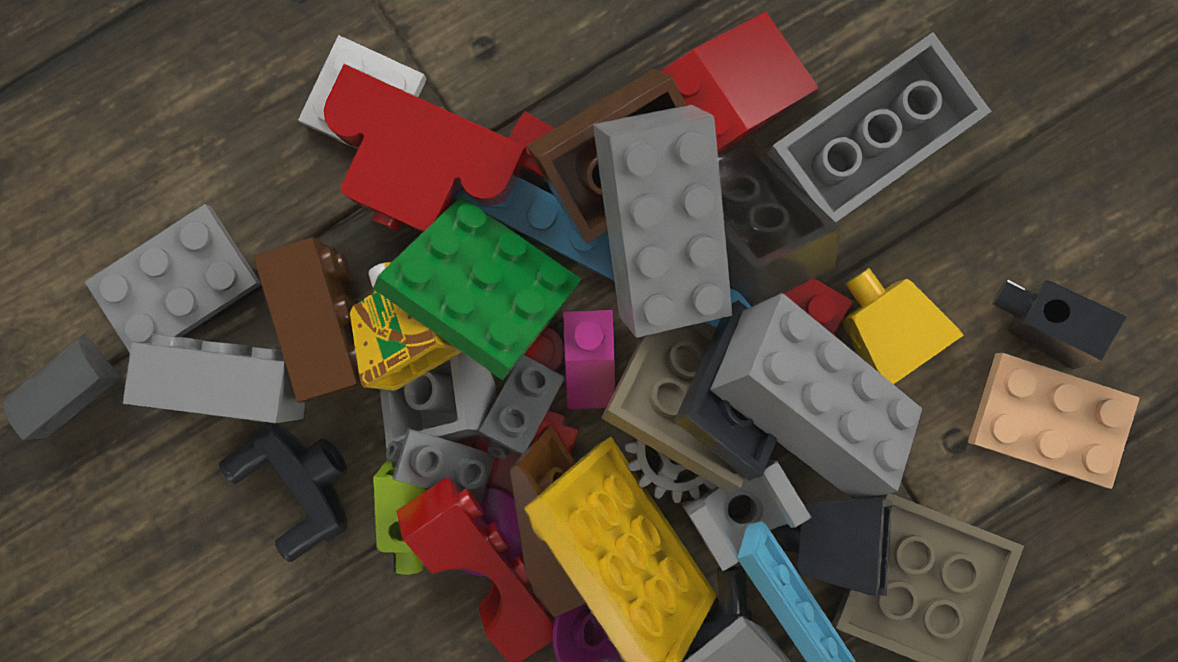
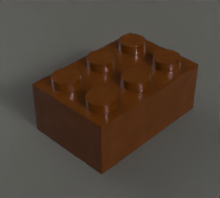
[526,69,686,243]
[253,237,363,402]

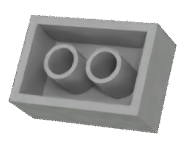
[123,334,305,423]

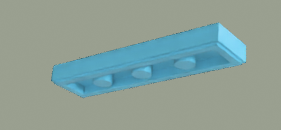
[737,521,856,662]

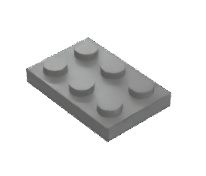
[85,204,262,352]

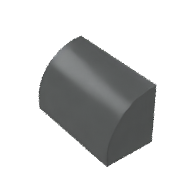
[3,334,121,440]

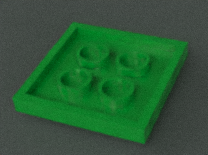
[373,196,582,380]

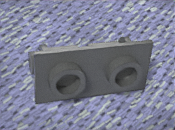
[478,355,565,459]
[386,428,495,503]

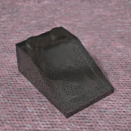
[718,141,841,307]

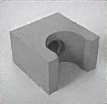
[681,458,811,571]

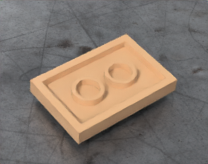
[968,353,1140,489]

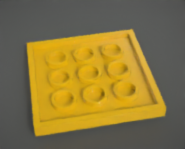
[524,436,717,662]

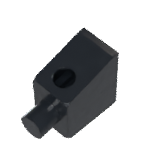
[992,279,1126,370]
[774,497,893,596]

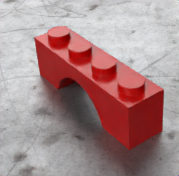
[396,477,556,662]

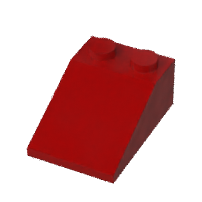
[660,12,819,157]

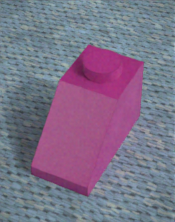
[563,310,615,409]

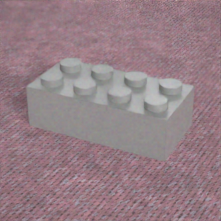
[764,32,992,234]
[593,105,732,338]
[710,293,922,499]

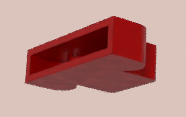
[323,64,528,233]

